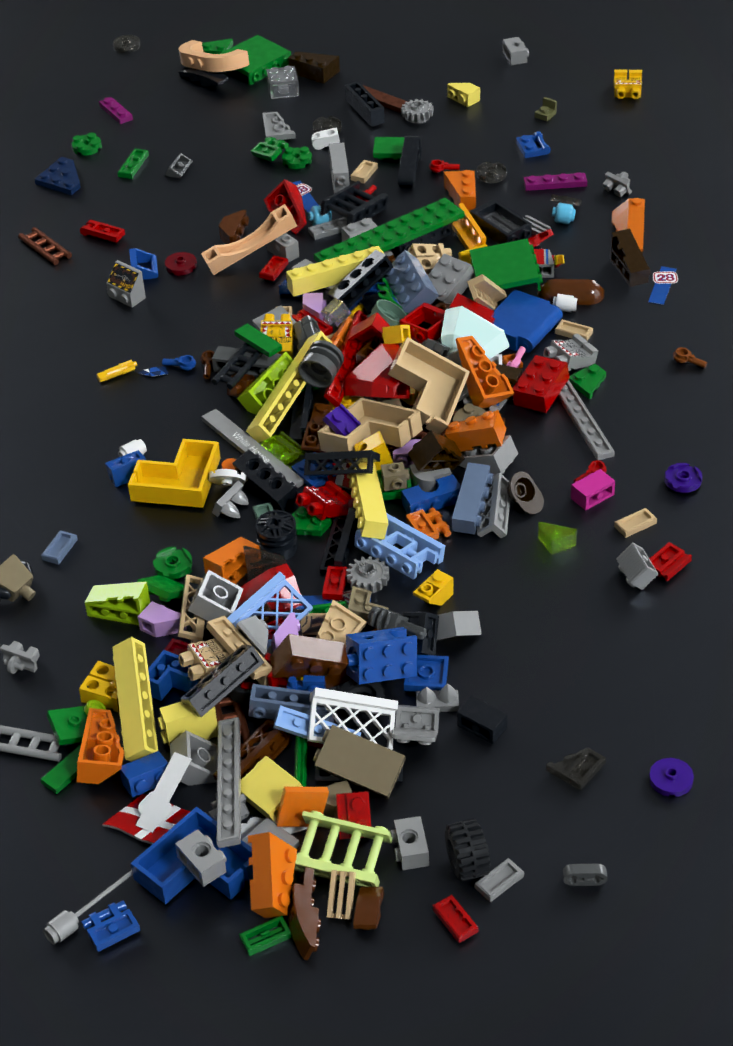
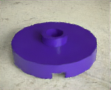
[664,463,703,493]
[649,758,694,797]

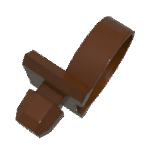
[227,374,255,397]

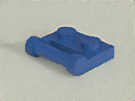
[516,131,551,158]

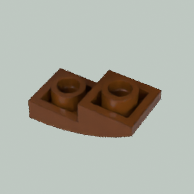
[353,887,384,930]

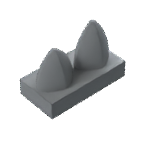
[212,481,248,518]
[416,684,459,712]

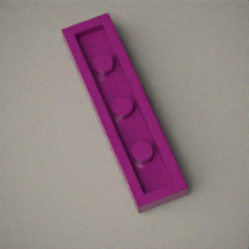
[524,172,587,191]

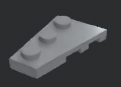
[262,112,296,140]

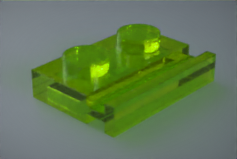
[261,431,305,465]

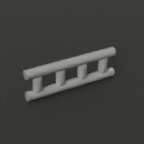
[0,725,68,762]

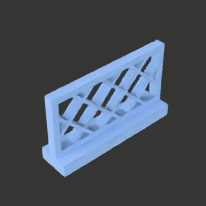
[227,572,313,650]

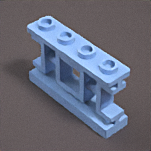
[354,513,446,579]

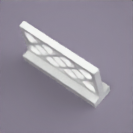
[307,688,398,750]

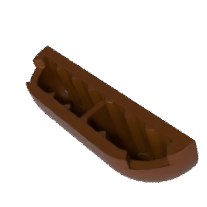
[538,279,604,305]

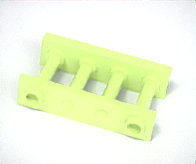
[294,810,393,887]

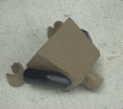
[0,554,36,602]

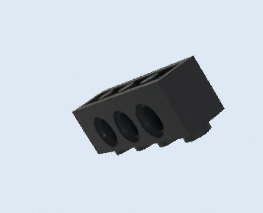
[327,249,393,311]
[232,449,298,511]

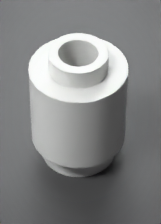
[553,294,578,313]
[118,439,147,457]

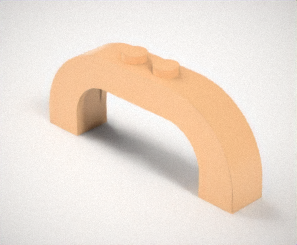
[179,40,249,72]

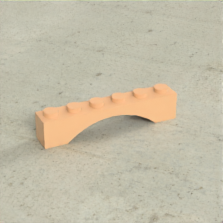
[201,204,297,275]

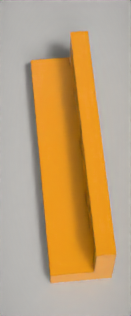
[452,203,486,250]

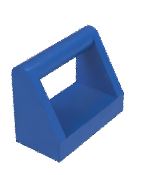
[129,248,159,280]

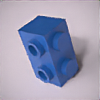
[119,751,168,797]

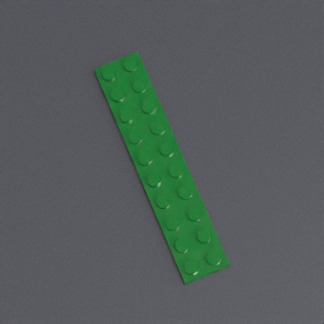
[314,197,465,262]

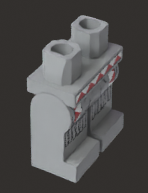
[543,334,598,371]

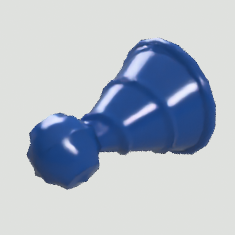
[279,280,303,298]

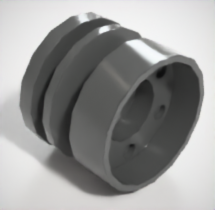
[298,340,344,388]

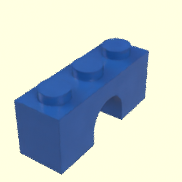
[401,474,461,514]

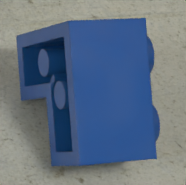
[148,650,201,701]

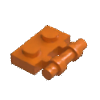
[406,507,451,540]

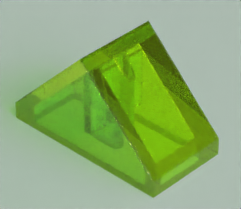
[538,522,577,555]

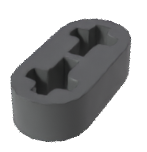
[563,864,608,886]

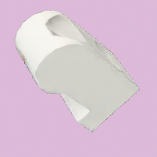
[311,128,340,150]

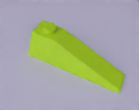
[237,351,293,415]

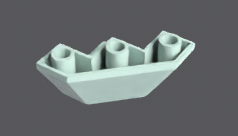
[441,306,509,359]

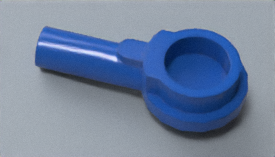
[162,355,196,371]

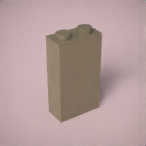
[313,725,406,799]

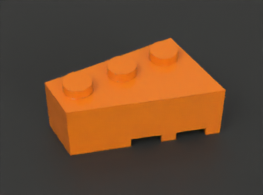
[445,410,506,452]

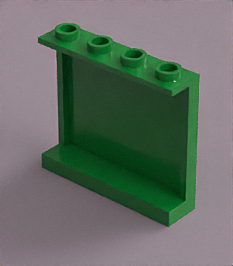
[219,35,291,85]
[469,238,543,291]

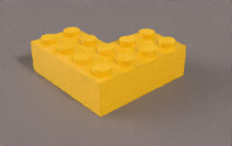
[128,439,221,508]

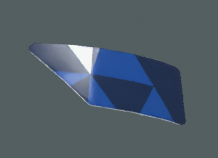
[138,366,168,377]

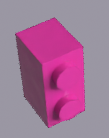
[571,469,615,511]

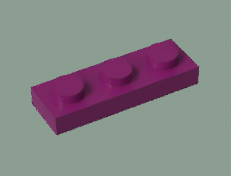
[99,97,133,124]

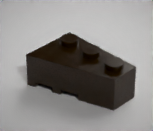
[288,52,340,84]
[610,229,651,287]
[408,430,465,471]

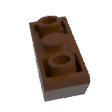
[219,210,249,244]

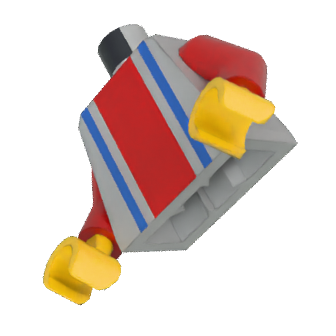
[534,246,565,278]

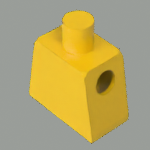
[349,431,393,470]

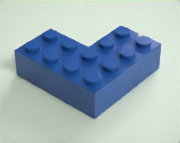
[131,807,253,904]

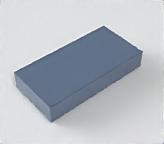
[41,530,78,565]

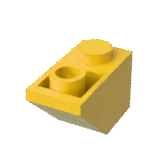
[382,325,411,345]
[413,569,453,606]

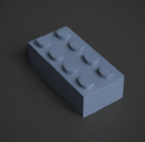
[384,250,439,313]

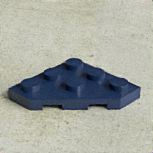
[34,157,81,195]

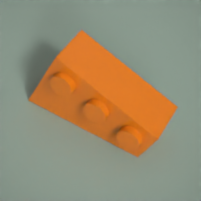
[444,170,476,213]
[203,537,261,584]
[248,832,297,918]

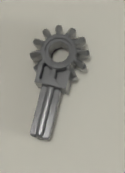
[367,607,427,640]

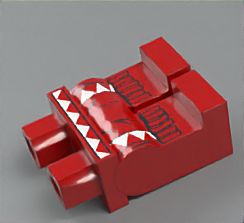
[295,481,354,520]

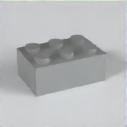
[428,254,475,306]

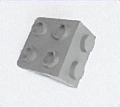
[392,705,440,745]

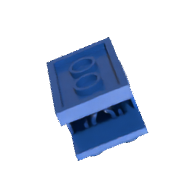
[346,627,417,685]

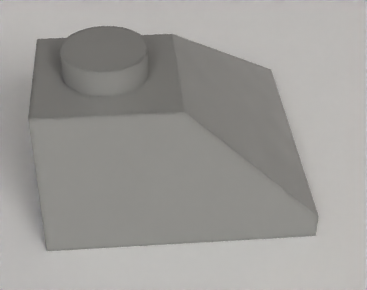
[236,615,269,658]

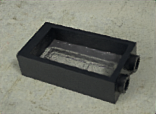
[470,199,532,244]

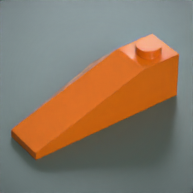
[611,198,645,252]

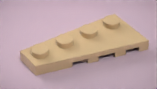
[316,600,367,647]

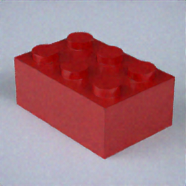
[512,355,570,413]

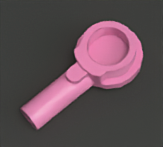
[506,346,526,368]

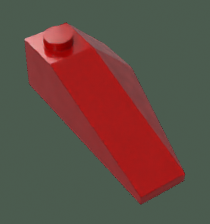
[264,179,307,234]
[235,563,302,612]

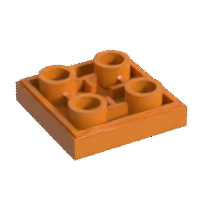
[275,786,329,827]

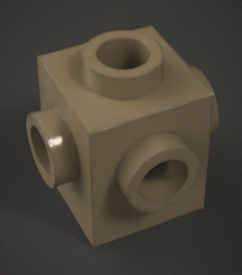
[381,462,410,491]

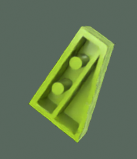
[85,581,150,625]

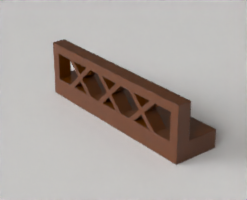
[213,719,292,780]

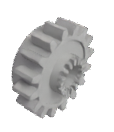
[401,99,433,123]
[346,556,390,593]

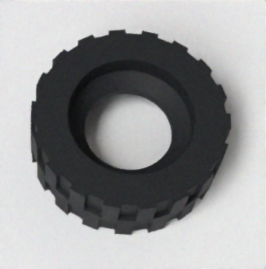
[339,679,385,723]

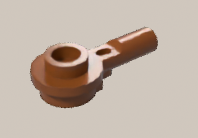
[673,347,707,368]

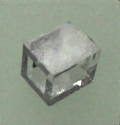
[321,298,351,327]

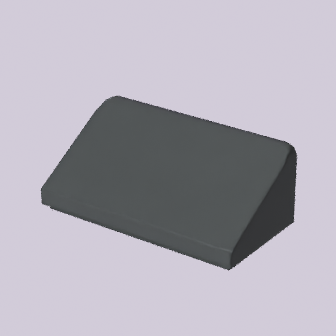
[165,152,193,178]

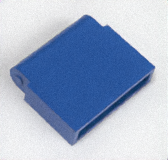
[493,289,563,353]

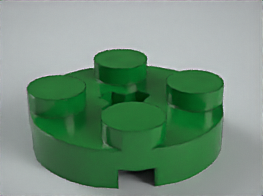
[72,132,102,156]
[282,146,312,169]
[153,547,193,580]

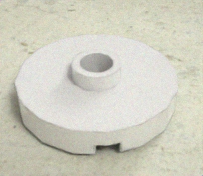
[208,469,246,486]

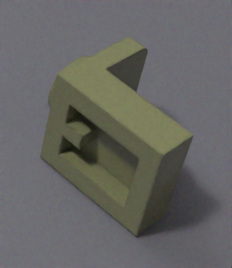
[535,97,557,121]

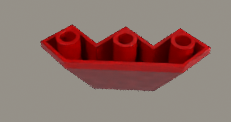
[345,343,410,399]

